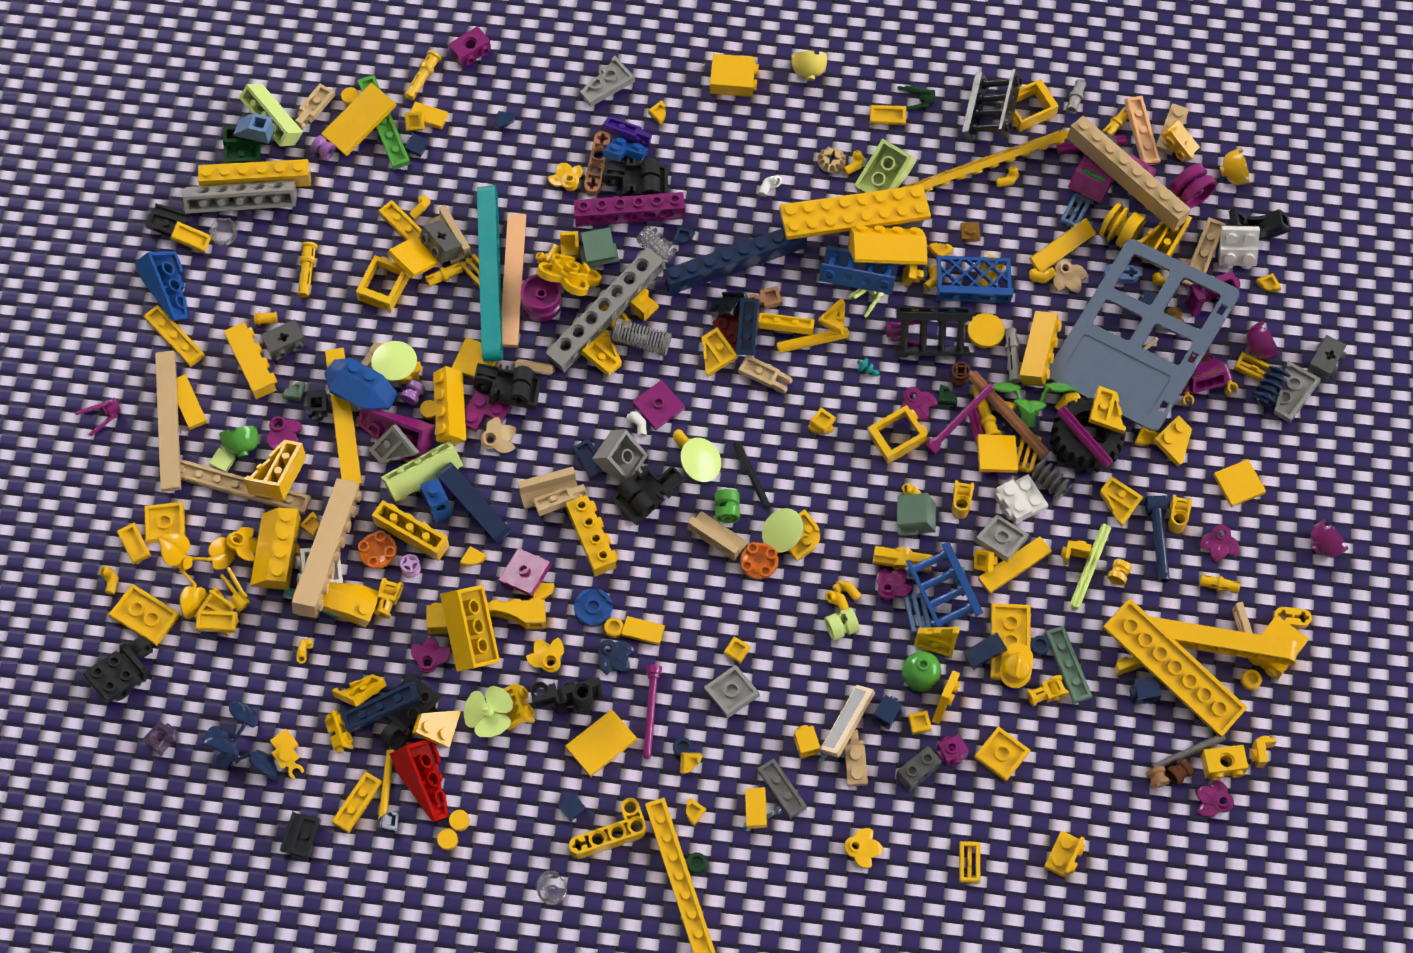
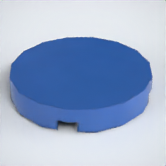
[574,588,613,627]

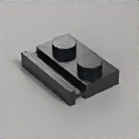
[145,203,191,236]
[708,292,749,318]
[280,811,322,859]

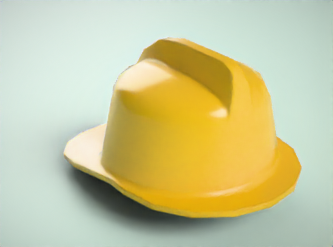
[1000,643,1033,688]

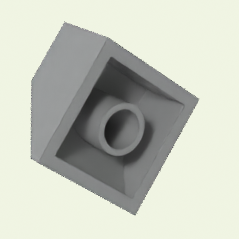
[592,429,648,481]

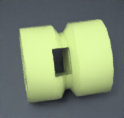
[824,608,860,641]

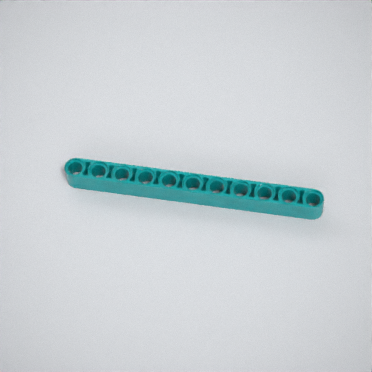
[477,185,503,362]

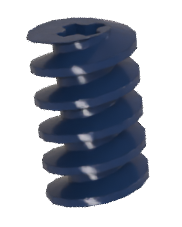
[1252,366,1291,409]

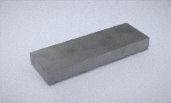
[757,758,807,820]

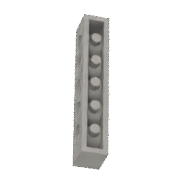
[183,180,297,214]

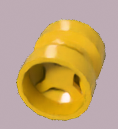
[1107,559,1132,586]

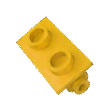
[325,710,354,753]

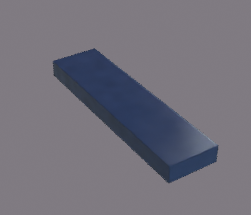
[341,681,421,733]

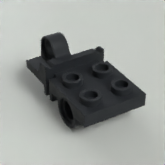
[604,158,668,197]
[474,363,542,410]
[610,465,686,526]
[83,636,153,704]
[380,672,441,751]
[531,677,602,715]

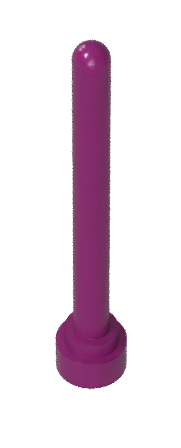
[924,383,994,454]
[643,665,662,759]

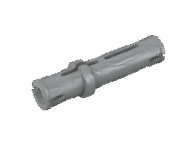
[1005,328,1021,384]

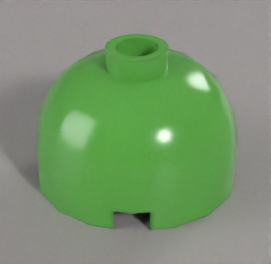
[219,426,259,458]
[901,651,942,692]

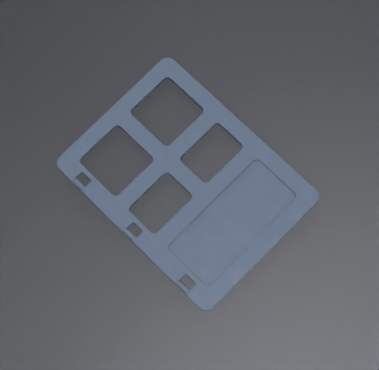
[1049,239,1239,431]

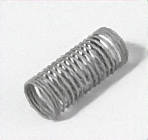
[612,318,672,356]

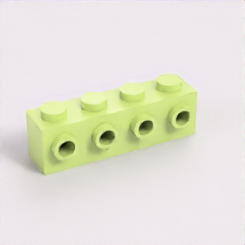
[239,84,303,146]
[381,441,463,502]

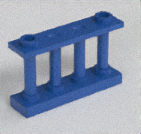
[819,245,899,295]
[905,541,983,627]

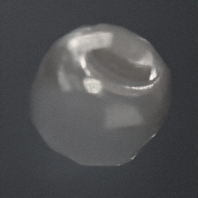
[209,218,238,246]
[536,871,567,905]

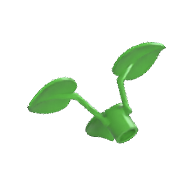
[993,382,1077,427]

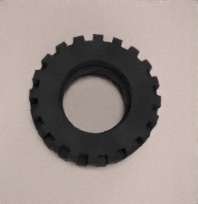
[1050,398,1126,474]

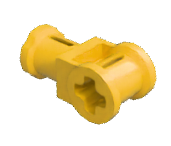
[374,578,403,619]
[1026,675,1069,707]

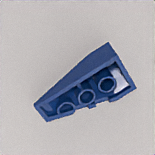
[135,251,188,321]

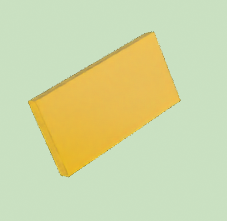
[321,83,397,156]
[990,603,1031,681]

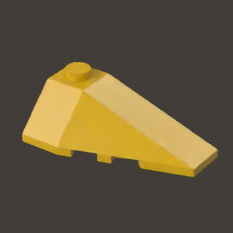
[292,580,379,627]

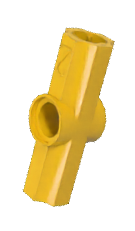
[872,546,933,573]

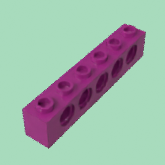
[574,192,685,227]

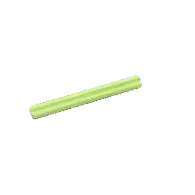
[1069,524,1111,610]

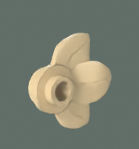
[1053,260,1088,293]
[481,417,516,453]

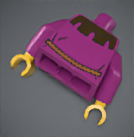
[1182,353,1238,407]

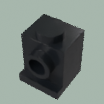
[307,390,328,421]

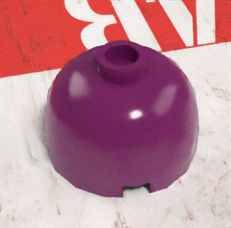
[1245,321,1280,359]
[1310,519,1349,558]

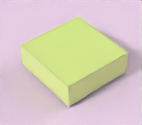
[209,448,236,472]

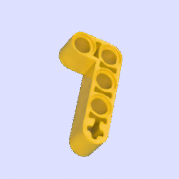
[569,798,646,859]

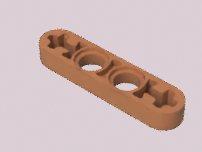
[584,131,611,196]

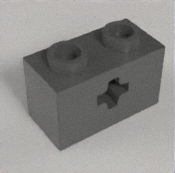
[419,220,462,264]
[261,319,307,361]
[1307,335,1347,382]
[896,746,941,792]

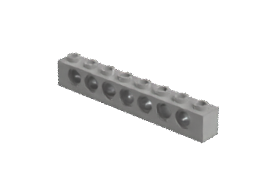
[545,247,666,373]

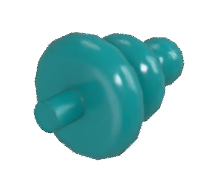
[857,358,879,377]

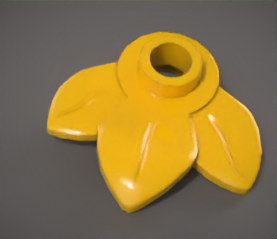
[548,163,583,191]
[226,527,257,561]
[526,638,564,673]
[844,828,884,868]

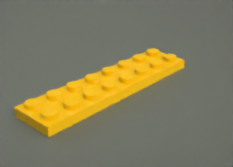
[779,185,931,240]
[1102,598,1248,737]

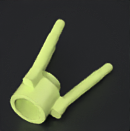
[848,289,885,318]

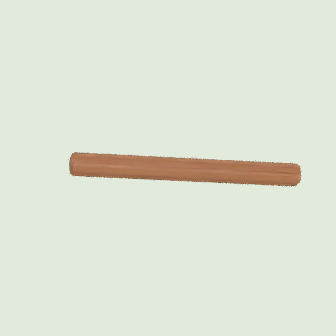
[968,371,1050,458]

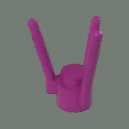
[886,320,920,345]
[75,397,121,436]

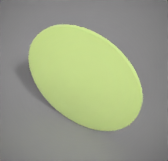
[371,341,417,381]
[680,438,721,482]
[762,508,803,553]

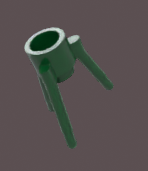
[897,85,935,111]

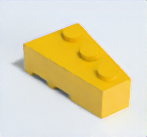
[1137,216,1192,270]
[244,440,307,501]

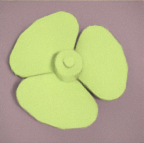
[464,686,513,738]

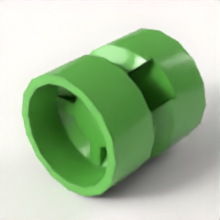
[715,489,740,524]

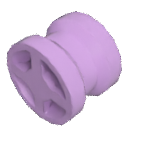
[400,554,421,578]

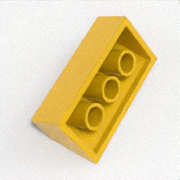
[848,225,928,265]
[250,508,301,590]
[440,585,500,672]

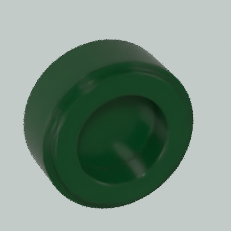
[687,852,707,874]

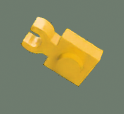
[271,741,304,779]

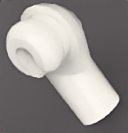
[758,175,782,197]
[626,411,647,437]

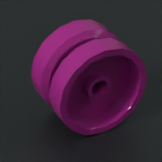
[1169,163,1218,209]
[521,274,562,322]

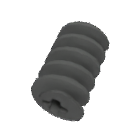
[1031,458,1073,500]

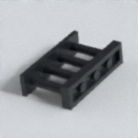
[962,69,1022,142]
[894,306,973,358]

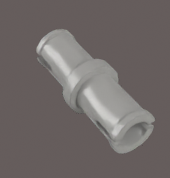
[1066,79,1086,114]

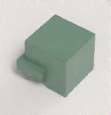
[579,227,619,267]
[897,493,936,536]

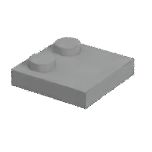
[975,515,1029,562]
[704,665,760,718]

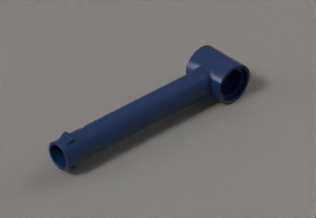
[1145,495,1170,583]

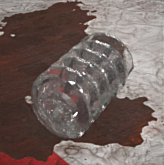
[636,226,677,264]

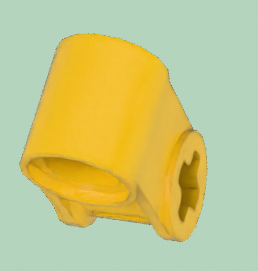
[952,480,974,519]
[1168,494,1193,534]

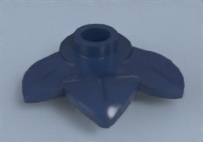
[598,640,634,675]

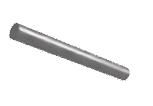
[1151,735,1226,769]

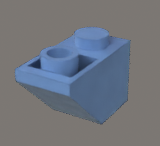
[234,113,274,144]

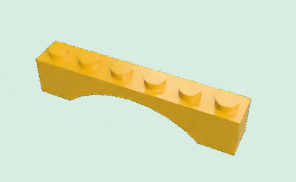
[198,159,311,187]
[426,598,546,634]

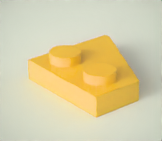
[1088,386,1126,434]
[914,627,960,657]

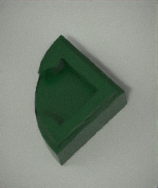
[938,385,957,406]

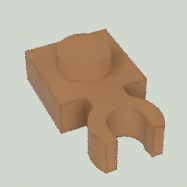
[748,286,782,310]

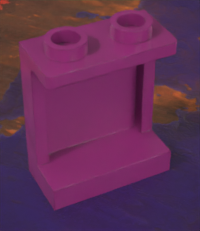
[1185,271,1241,317]

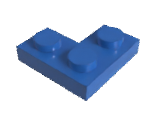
[602,138,649,162]

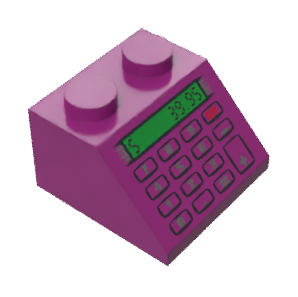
[1068,154,1114,203]

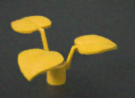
[158,533,236,619]

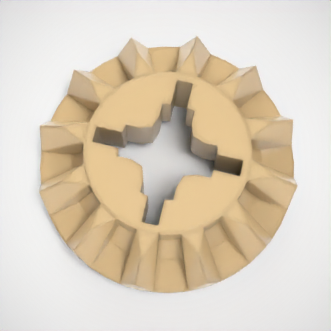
[817,146,846,173]

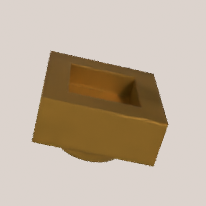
[960,222,981,242]

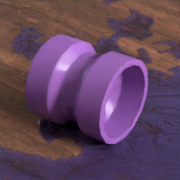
[311,135,336,160]
[400,379,425,406]

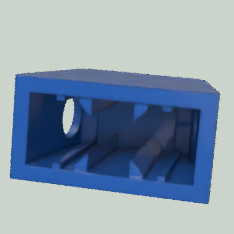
[420,478,453,523]

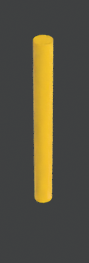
[378,750,394,830]

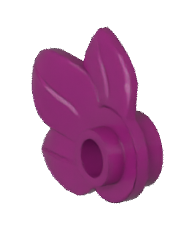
[900,387,937,422]
[267,416,303,449]
[1200,524,1239,563]
[876,568,912,600]
[411,636,451,673]
[1195,780,1234,817]

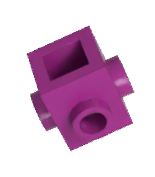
[935,734,969,767]

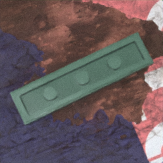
[1045,626,1093,705]

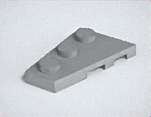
[580,56,635,107]
[1274,361,1321,423]

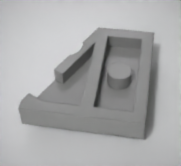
[369,424,419,464]

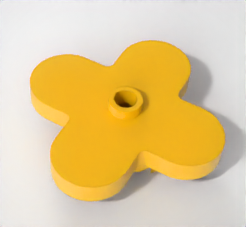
[536,253,602,296]

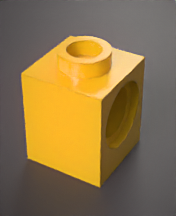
[793,725,820,759]

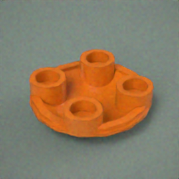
[358,531,397,569]
[740,542,779,580]

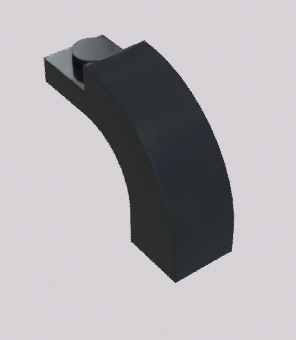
[1228,209,1291,240]

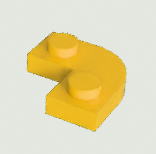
[788,509,820,562]

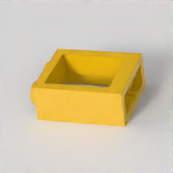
[1001,79,1059,132]
[356,255,410,313]
[868,405,928,464]

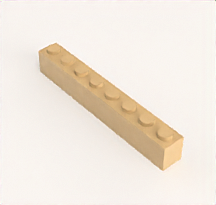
[1067,116,1191,231]
[292,478,362,618]

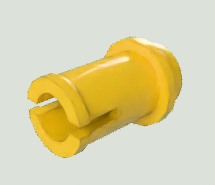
[254,311,278,326]

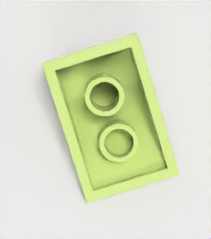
[854,138,917,193]

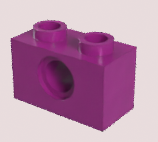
[449,26,491,68]

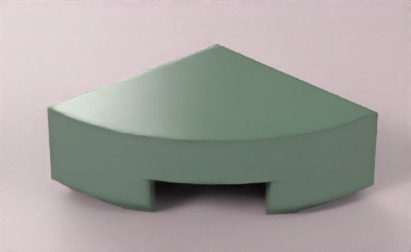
[282,382,306,401]

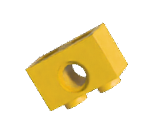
[1200,745,1249,780]

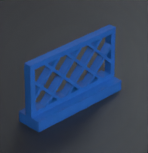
[936,255,1013,303]

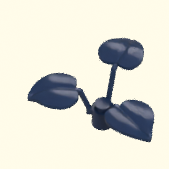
[202,701,278,781]

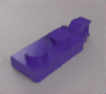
[601,116,652,147]

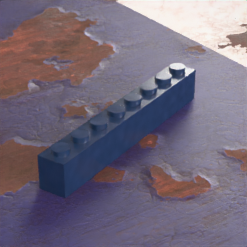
[663,228,807,295]

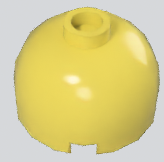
[791,51,827,81]

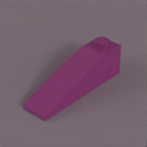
[358,409,436,462]

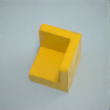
[560,231,580,258]
[630,288,659,322]

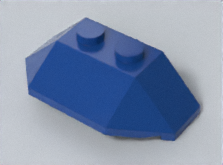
[324,358,399,410]

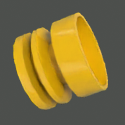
[1099,202,1146,249]

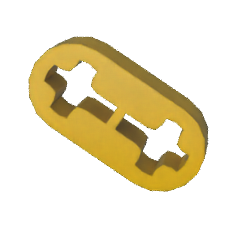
[1273,607,1312,629]

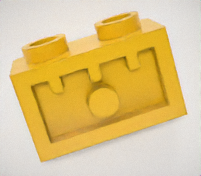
[1161,120,1199,162]
[501,683,535,730]
[1044,830,1086,878]

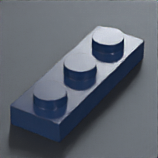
[736,298,760,356]

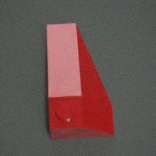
[390,739,449,822]

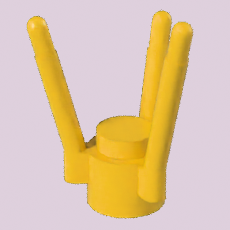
[209,567,250,612]

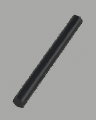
[733,441,771,509]

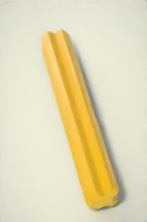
[777,327,849,353]

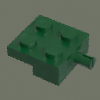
[223,126,262,164]

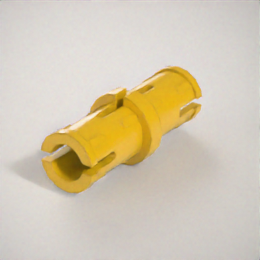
[1102,107,1128,136]
[425,262,463,287]
[1199,574,1241,594]

